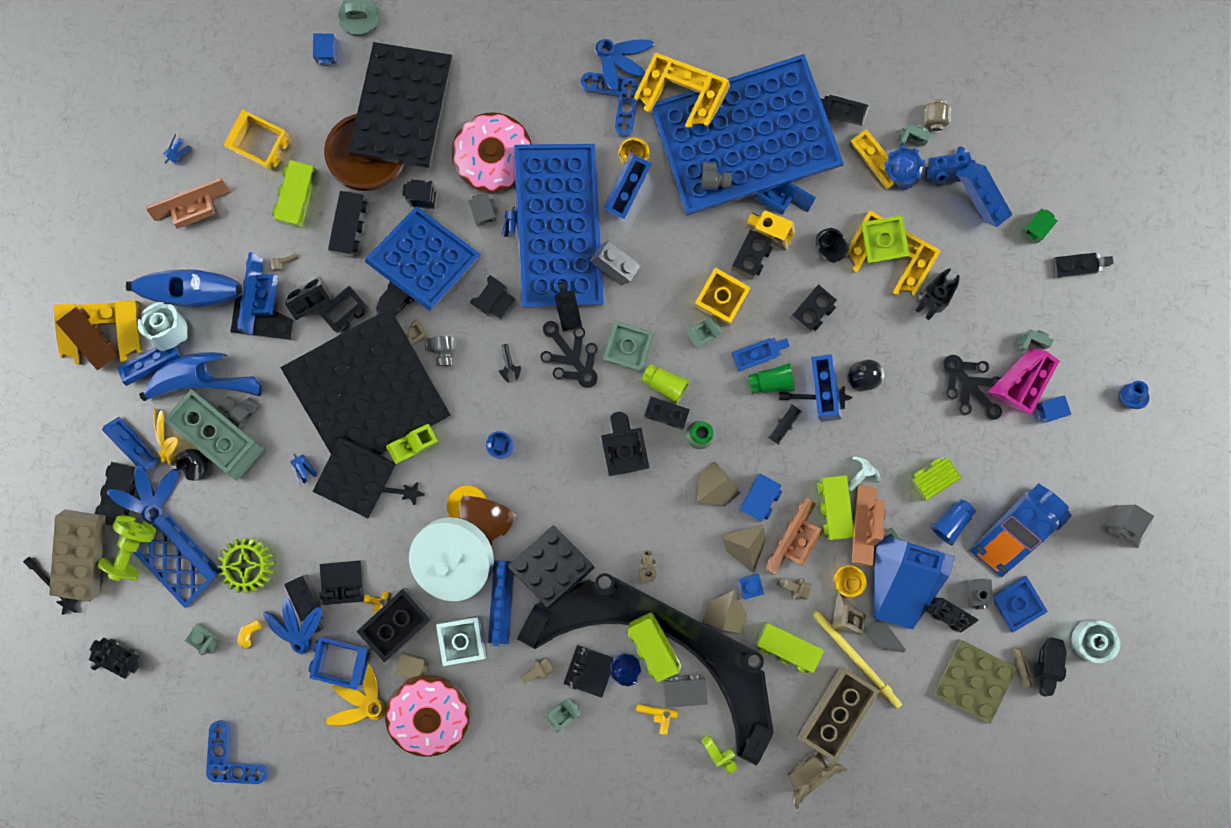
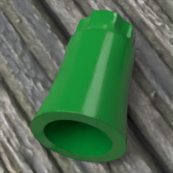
[749,363,795,394]
[686,421,714,449]

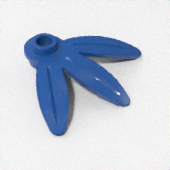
[595,39,654,91]
[107,466,179,523]
[263,598,322,654]

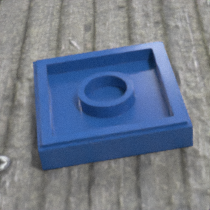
[993,576,1048,633]

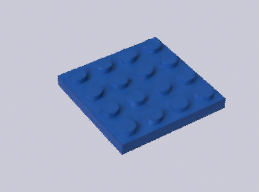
[365,206,481,311]

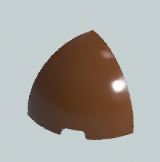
[460,495,516,545]

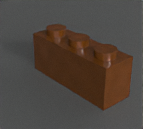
[56,307,118,371]

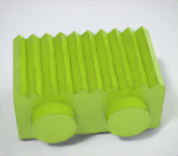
[911,457,962,501]

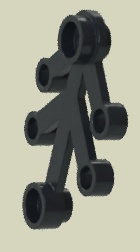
[540,321,598,388]
[943,355,1002,420]

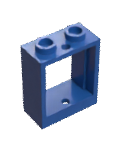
[308,636,372,690]

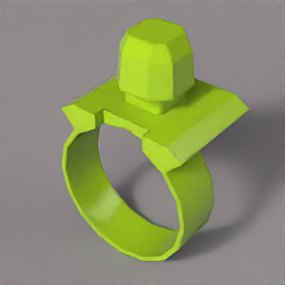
[701,735,737,774]

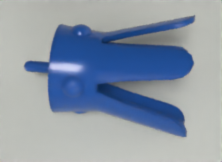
[162,134,192,164]
[501,206,518,238]
[290,453,317,484]

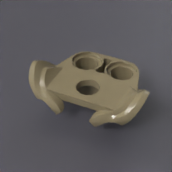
[787,752,848,809]

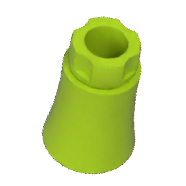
[641,364,690,405]

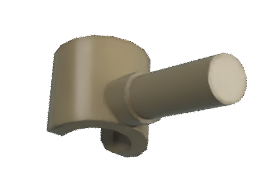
[270,253,298,271]

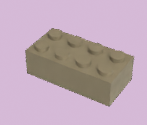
[49,509,106,602]
[797,666,880,762]

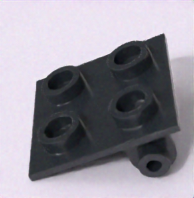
[319,560,364,605]
[926,597,979,633]
[563,645,616,698]

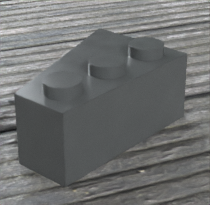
[1103,505,1154,548]

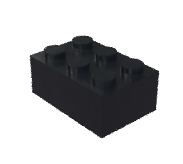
[356,588,433,662]

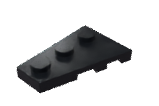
[230,295,295,340]

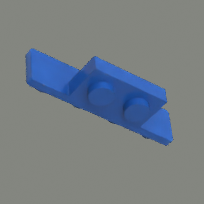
[750,183,816,215]
[237,252,278,335]

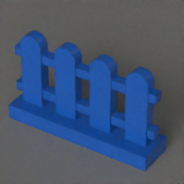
[488,560,514,646]

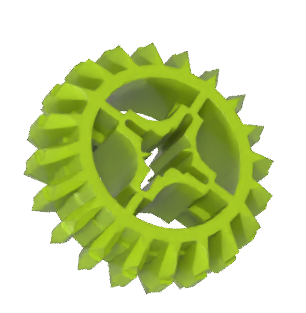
[217,538,274,594]

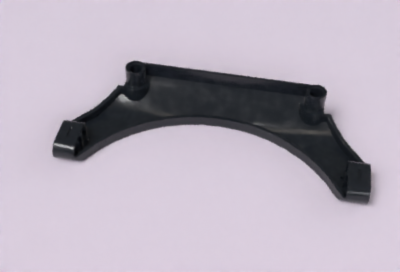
[517,573,774,766]

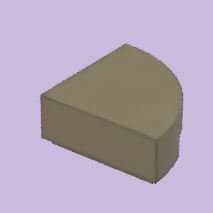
[408,318,428,346]

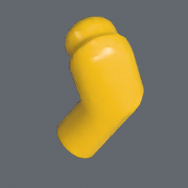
[237,619,262,649]

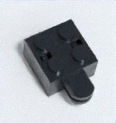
[601,412,650,477]

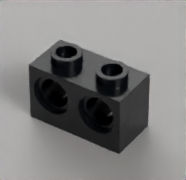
[731,229,773,280]
[284,276,332,320]
[790,284,837,333]
[644,396,690,430]

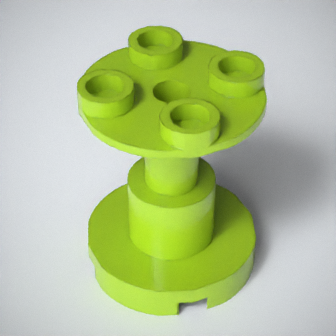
[97,516,156,581]

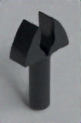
[499,344,521,383]

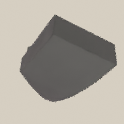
[865,620,906,653]

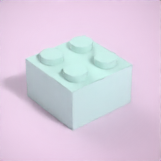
[436,616,486,666]

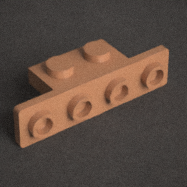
[146,178,230,229]
[852,484,886,567]
[766,498,823,575]

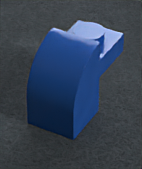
[1029,483,1072,531]

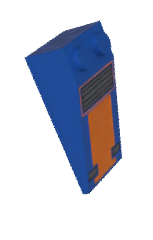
[970,491,1059,578]

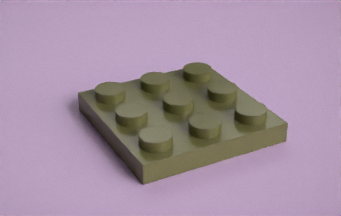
[933,639,1018,724]

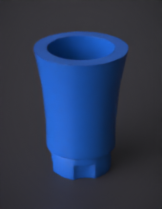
[930,499,976,546]

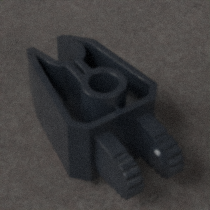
[915,268,960,321]
[376,282,414,316]
[1034,637,1067,697]

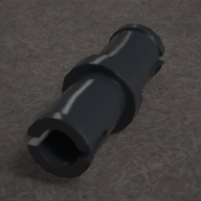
[768,404,802,445]

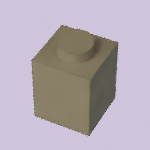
[395,652,429,678]

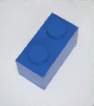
[739,473,782,522]

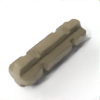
[1012,647,1035,688]

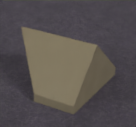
[697,462,741,506]
[723,524,766,573]
[702,590,747,634]
[832,591,866,635]

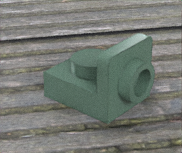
[185,623,218,655]

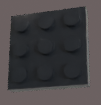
[312,436,396,519]
[507,525,595,610]

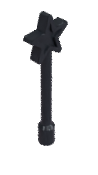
[778,386,852,409]
[382,482,425,505]
[23,556,80,615]

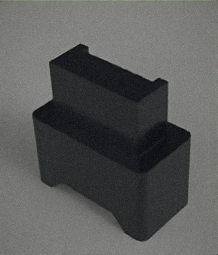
[470,275,516,321]

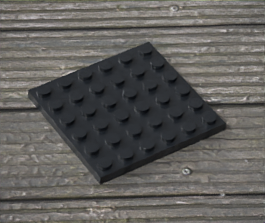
[280,307,451,455]

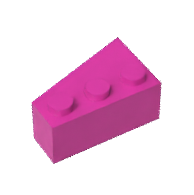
[988,348,1060,415]

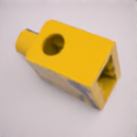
[747,211,795,250]

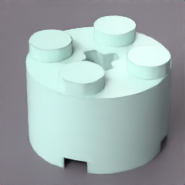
[138,302,188,351]
[1071,619,1121,663]

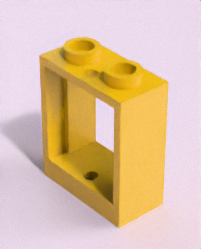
[223,109,290,171]

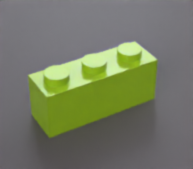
[272,160,317,228]
[817,475,854,540]
[627,612,681,683]
[756,622,824,674]

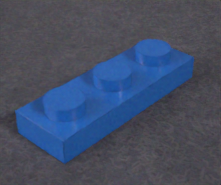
[117,346,181,386]
[102,417,161,472]

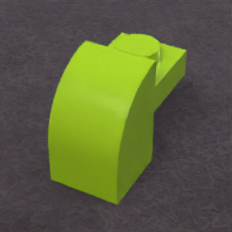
[386,424,438,464]

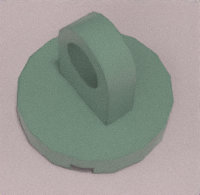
[338,0,379,36]

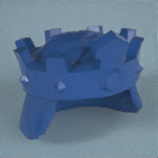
[884,145,925,190]

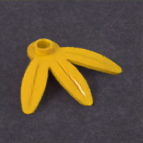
[154,408,179,465]
[325,663,386,726]

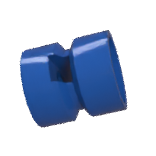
[486,431,514,459]

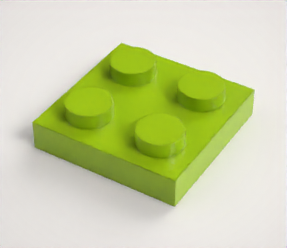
[861,215,910,263]

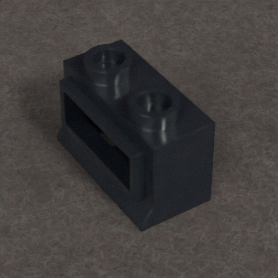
[402,179,437,209]
[318,286,368,333]

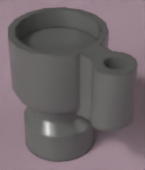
[702,162,732,190]
[425,336,454,366]
[218,396,260,428]

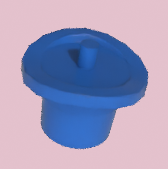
[1120,381,1150,409]

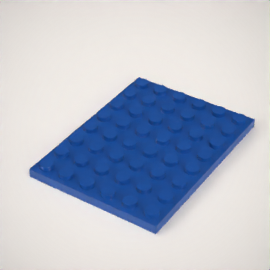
[652,54,844,216]

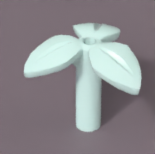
[848,456,881,491]

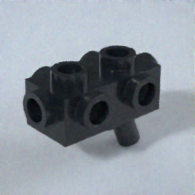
[89,637,141,679]

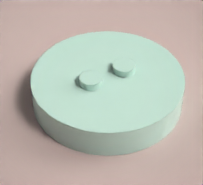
[409,517,494,601]

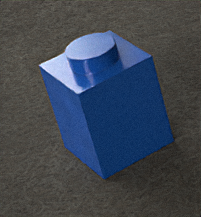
[313,33,337,66]
[1036,395,1072,423]
[737,573,764,600]

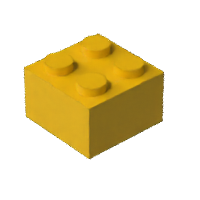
[694,268,751,326]

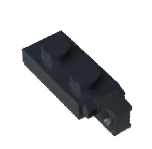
[820,95,869,126]
[1053,252,1114,278]
[554,281,582,332]

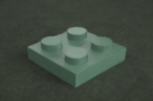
[603,320,654,372]

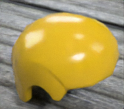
[618,137,650,164]
[834,565,867,598]

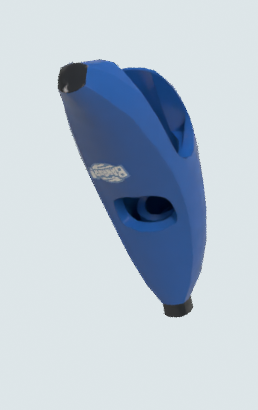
[125,269,243,307]
[139,352,262,401]

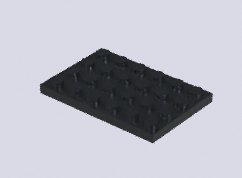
[348,42,453,168]

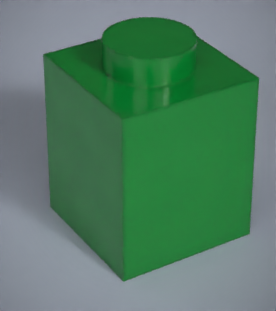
[1022,208,1058,243]

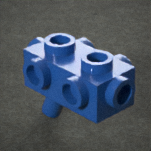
[925,146,976,185]

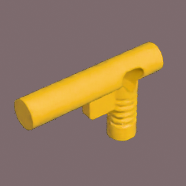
[364,591,391,613]
[636,704,678,735]

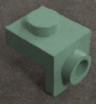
[897,124,931,147]
[686,315,723,349]
[1018,330,1054,352]
[545,698,581,733]

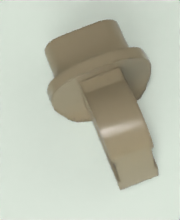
[639,550,656,584]
[777,577,812,600]
[521,657,554,684]

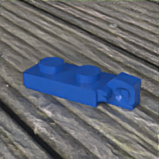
[732,338,790,372]

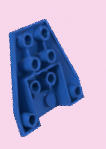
[874,535,956,630]

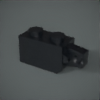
[284,575,324,634]

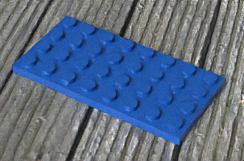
[513,144,604,308]

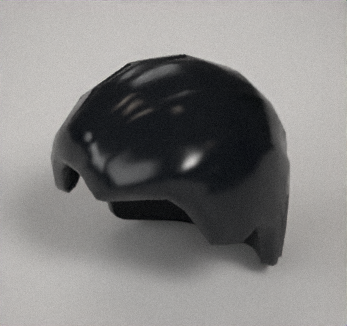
[815,227,849,263]
[848,359,885,391]
[175,449,208,481]

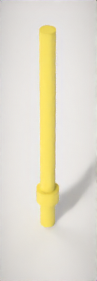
[812,610,902,709]

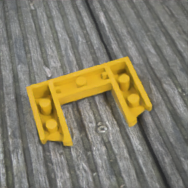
[634,53,730,128]
[845,210,941,295]
[54,300,142,365]

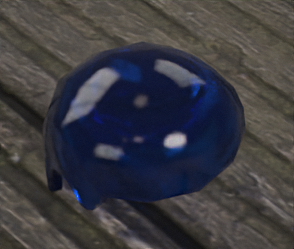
[610,653,641,687]

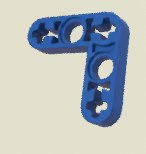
[581,72,639,137]
[206,720,269,784]

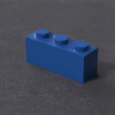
[603,152,652,219]
[957,162,1013,227]
[811,354,842,422]

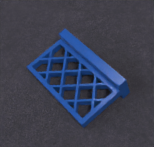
[133,513,222,608]

